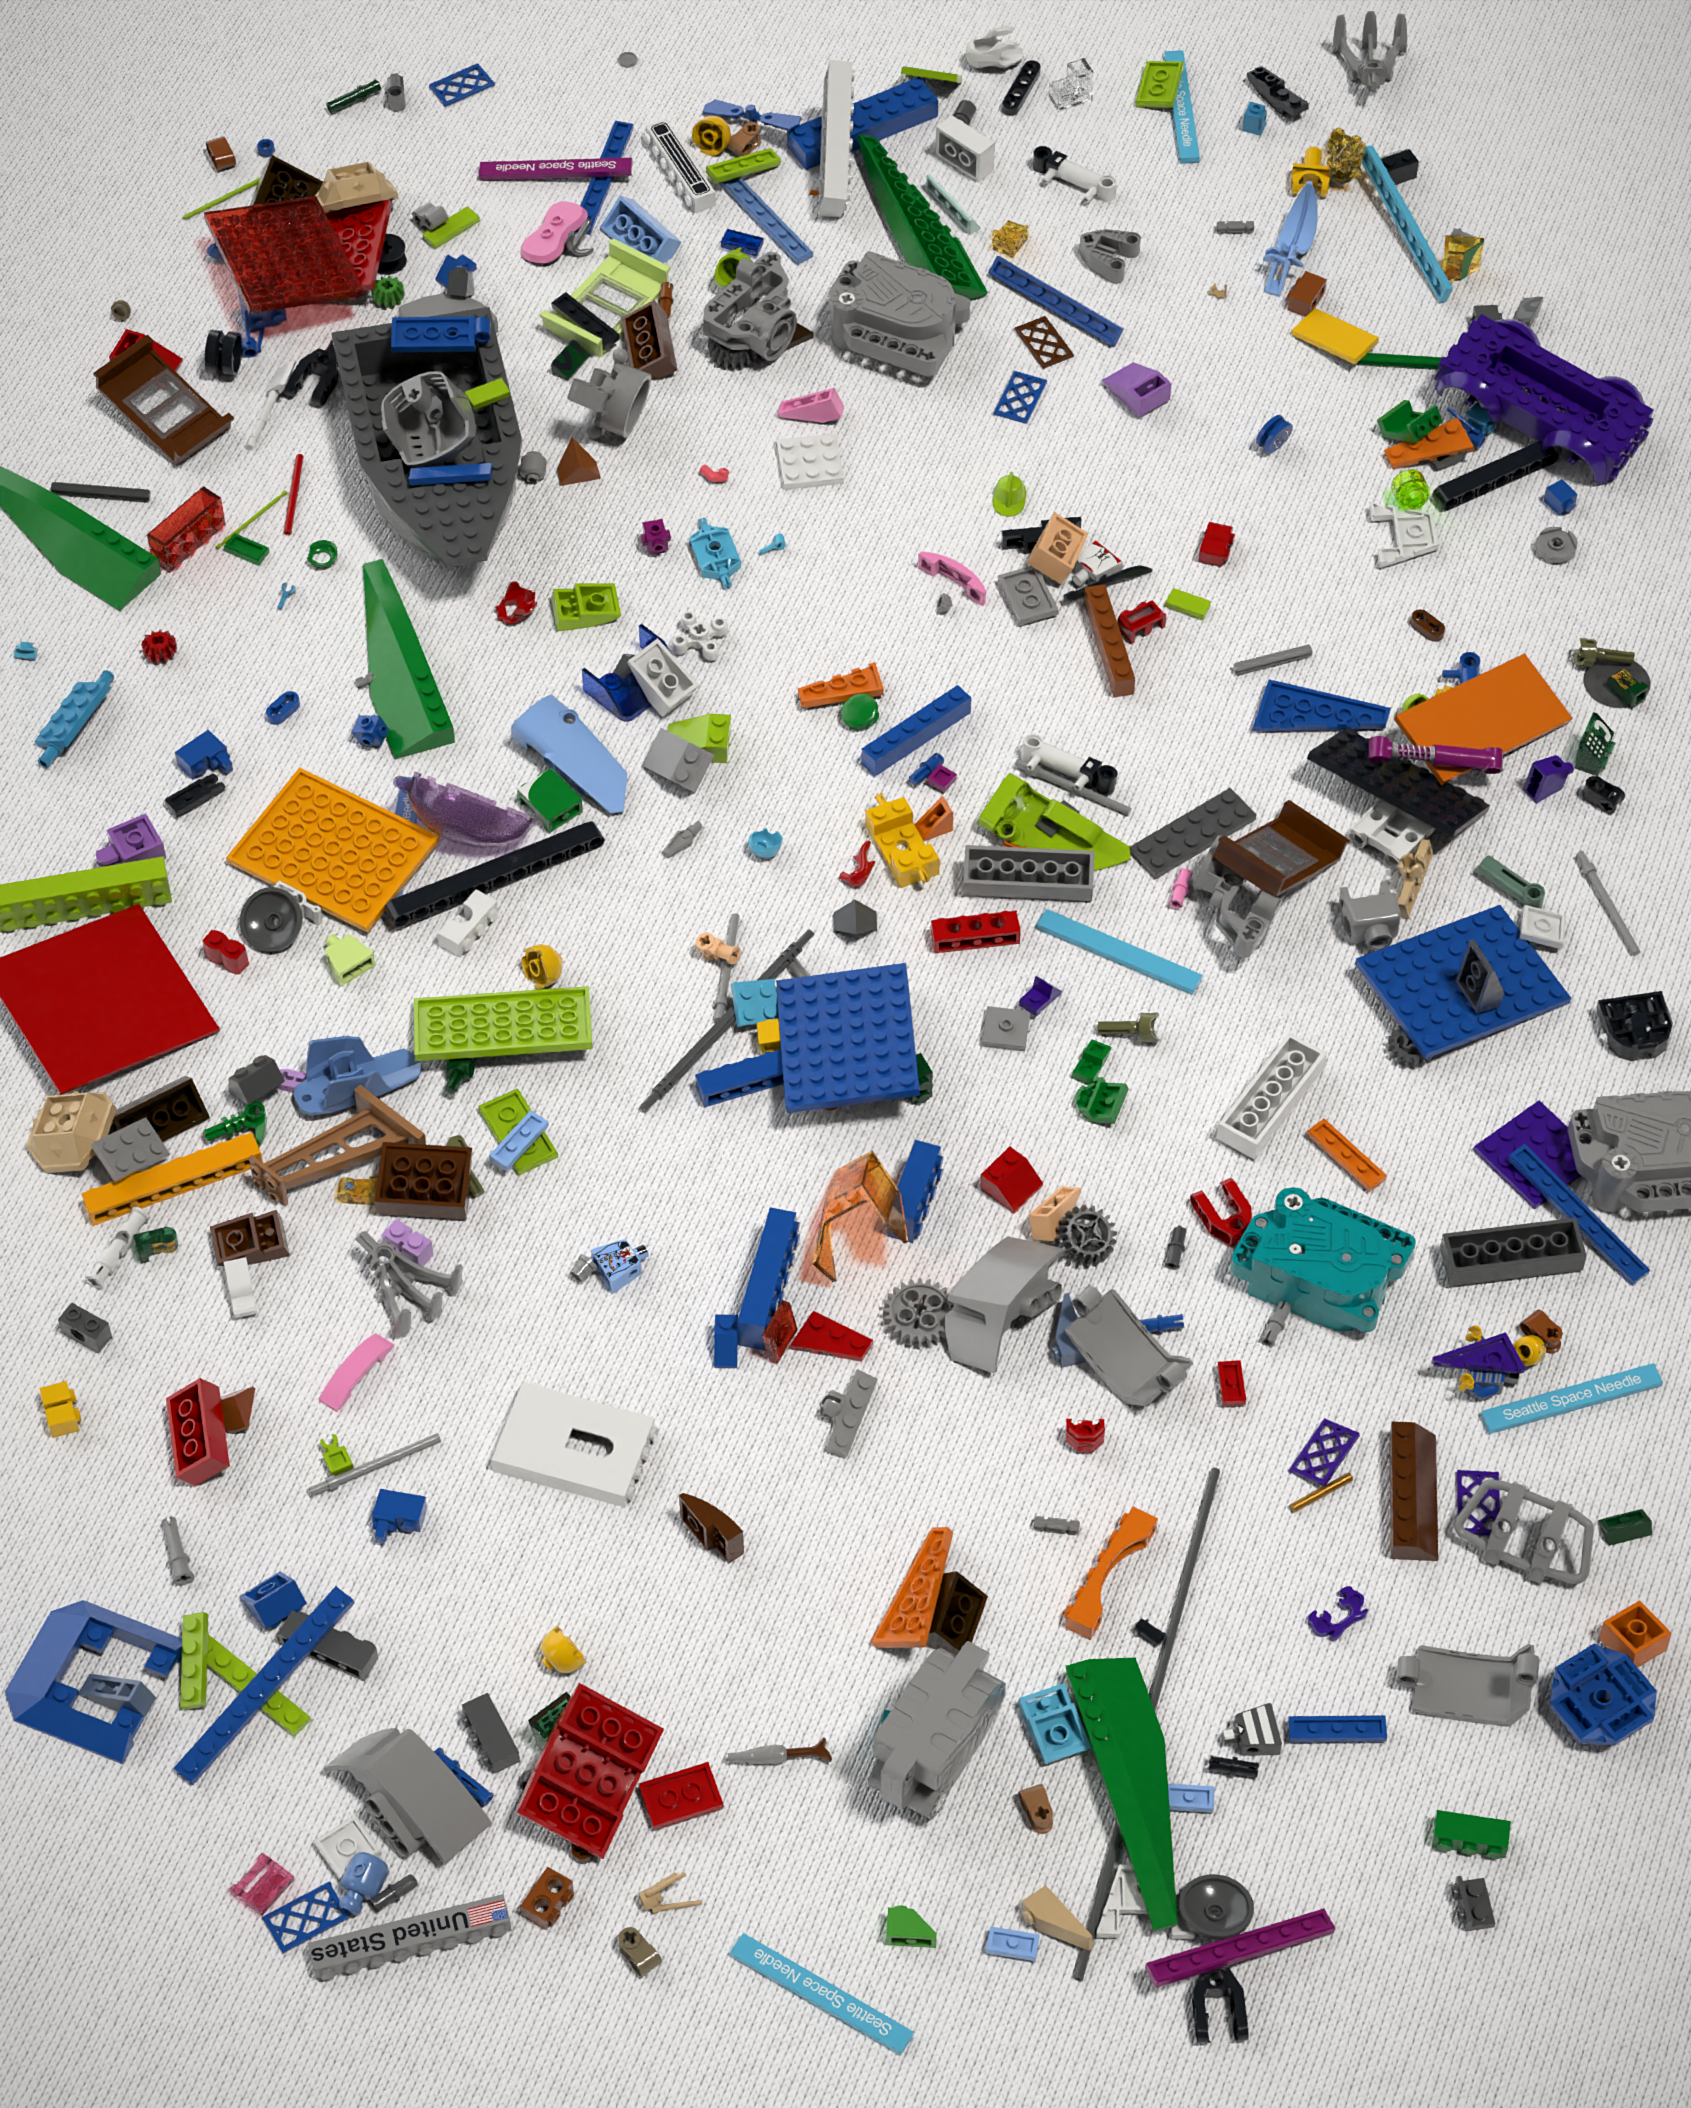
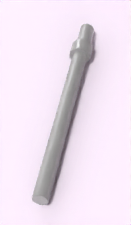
[1015,759,1132,816]
[1576,851,1640,956]
[714,913,740,1022]
[308,1433,441,1496]

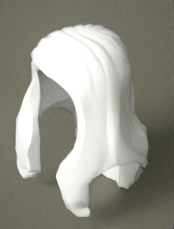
[965,26,1024,69]

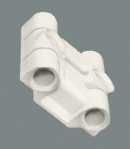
[1349,798,1436,870]

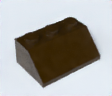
[926,1571,988,1656]

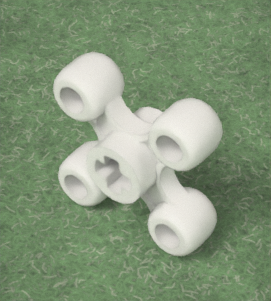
[671,611,728,661]

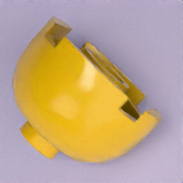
[692,116,731,156]
[521,944,563,989]
[541,1625,587,1674]

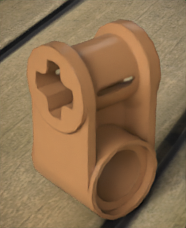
[727,122,761,156]
[1018,1783,1053,1834]

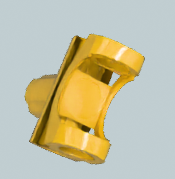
[1291,147,1331,197]

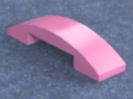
[918,552,986,606]
[319,1333,394,1412]

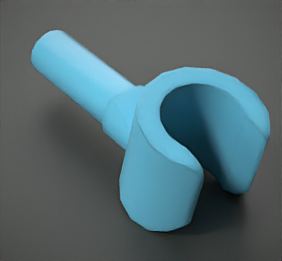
[759,533,786,555]

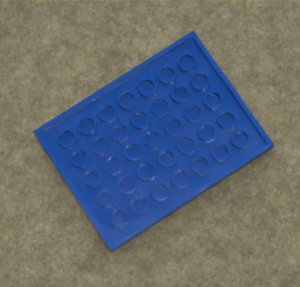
[1355,905,1571,1059]
[776,963,920,1113]

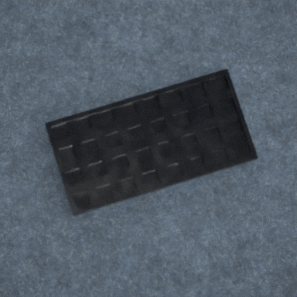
[1307,728,1490,838]

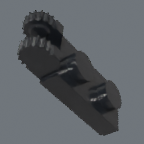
[165,774,226,817]

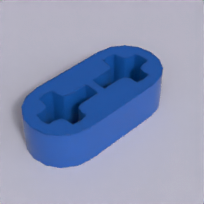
[266,691,300,725]

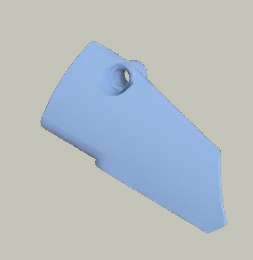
[511,694,627,814]

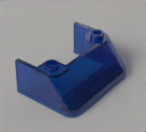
[582,623,672,722]

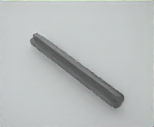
[51,482,151,501]

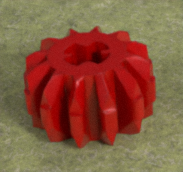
[141,629,177,665]

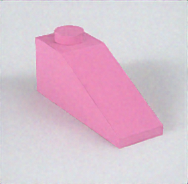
[778,387,844,423]

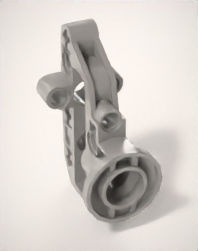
[703,252,797,361]
[1193,835,1292,958]

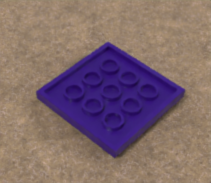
[1473,1100,1585,1209]

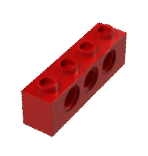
[931,910,1021,954]

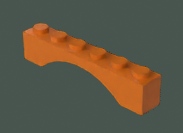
[1064,1506,1158,1640]

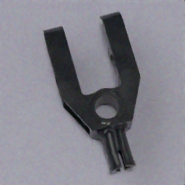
[284,340,338,406]
[1192,1966,1249,2044]

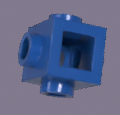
[351,715,389,746]

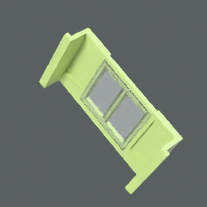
[540,238,671,358]

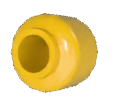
[1513,1335,1546,1366]

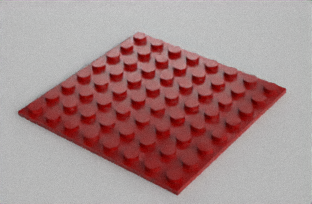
[0,904,220,1095]

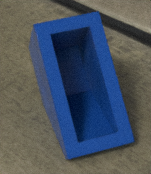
[714,1314,738,1368]

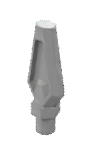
[662,821,703,858]

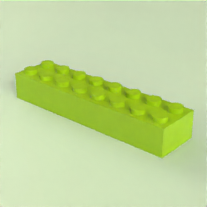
[0,856,172,932]

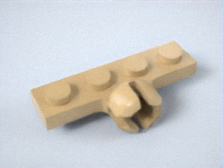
[1397,839,1433,919]

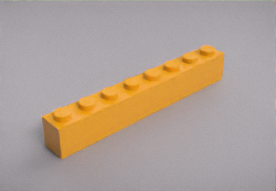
[81,1132,263,1226]

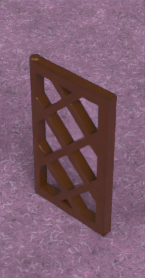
[1014,316,1074,369]

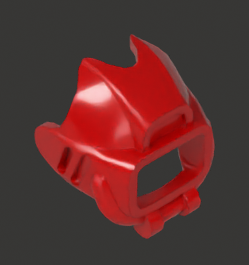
[495,581,537,624]

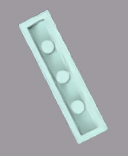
[926,174,981,234]

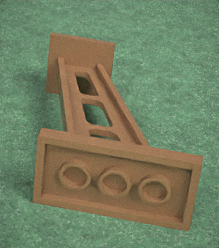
[249,1085,426,1207]

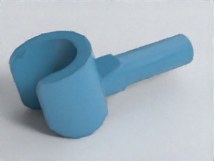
[277,582,296,610]

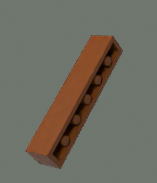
[1084,584,1135,698]

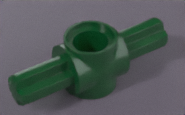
[445,1058,475,1095]

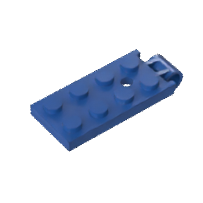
[391,316,491,352]

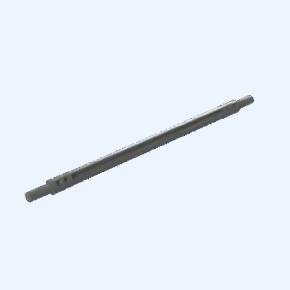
[639,929,814,1112]

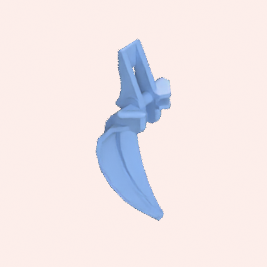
[1263,181,1318,296]

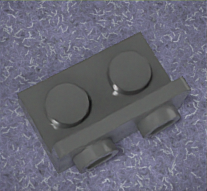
[1451,1876,1496,1932]

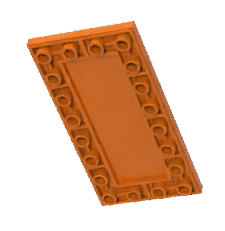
[1394,653,1573,785]

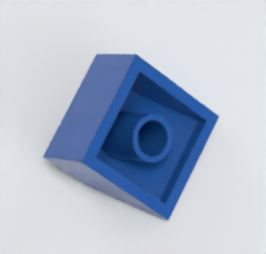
[240,1571,307,1629]

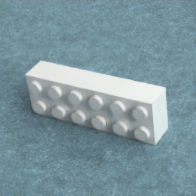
[1217,1033,1327,1160]

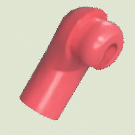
[699,465,729,482]

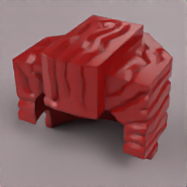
[1065,1419,1105,1453]

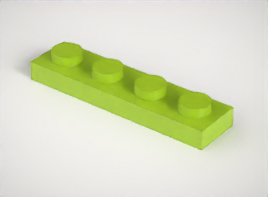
[706,148,781,184]
[180,1612,209,1710]

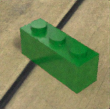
[1432,1810,1511,1859]

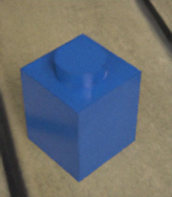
[1544,479,1578,516]

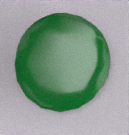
[841,693,879,730]

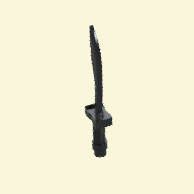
[1063,565,1153,602]

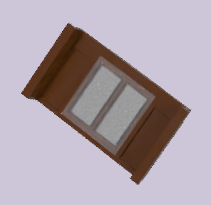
[93,334,234,466]
[1213,800,1350,897]

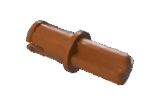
[658,282,674,318]

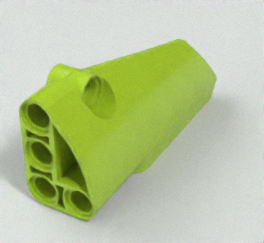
[977,773,1131,871]

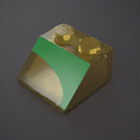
[1441,235,1484,281]

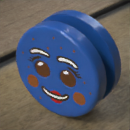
[1256,415,1293,454]

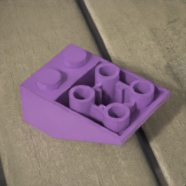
[1102,362,1172,417]

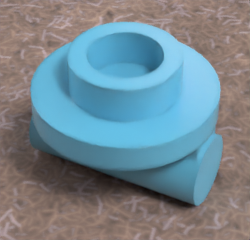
[14,641,37,660]

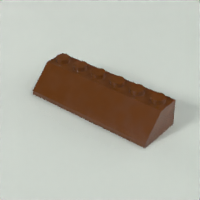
[1389,1421,1438,1561]

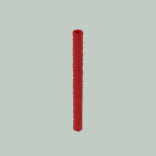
[283,454,304,536]

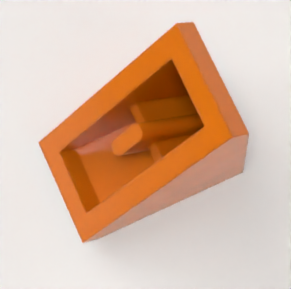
[914,796,953,841]

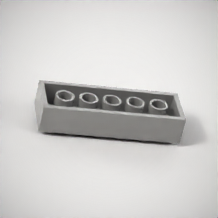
[963,845,1095,901]

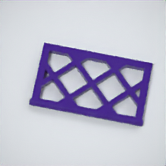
[1288,1418,1360,1487]
[1457,1470,1500,1536]

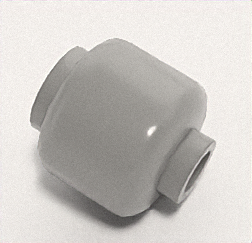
[520,451,547,483]

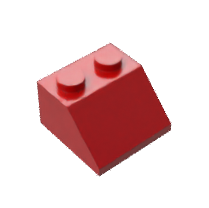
[980,1146,1043,1214]

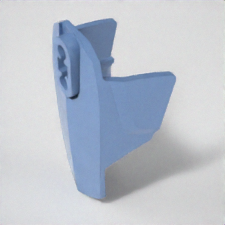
[293,1036,421,1116]

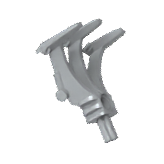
[1332,11,1408,92]
[355,1231,463,1337]

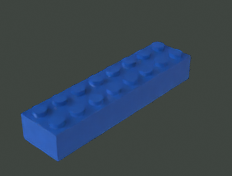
[787,77,938,170]

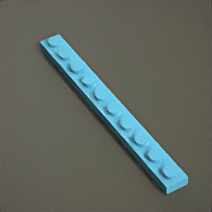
[1360,145,1453,303]

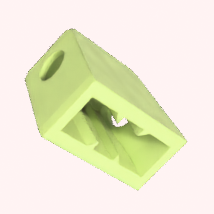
[325,934,376,987]

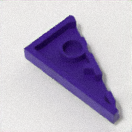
[1431,1332,1525,1374]

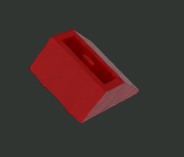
[109,329,183,388]

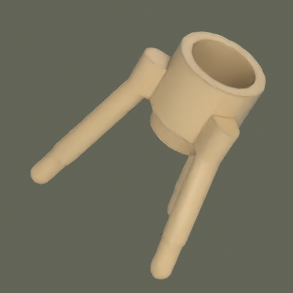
[638,1872,702,1914]

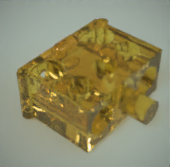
[992,220,1029,258]

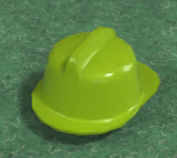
[993,472,1026,517]

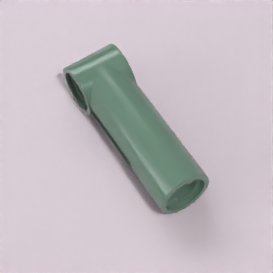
[1477,855,1545,909]

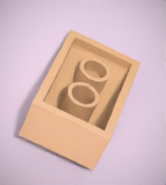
[1027,512,1089,584]

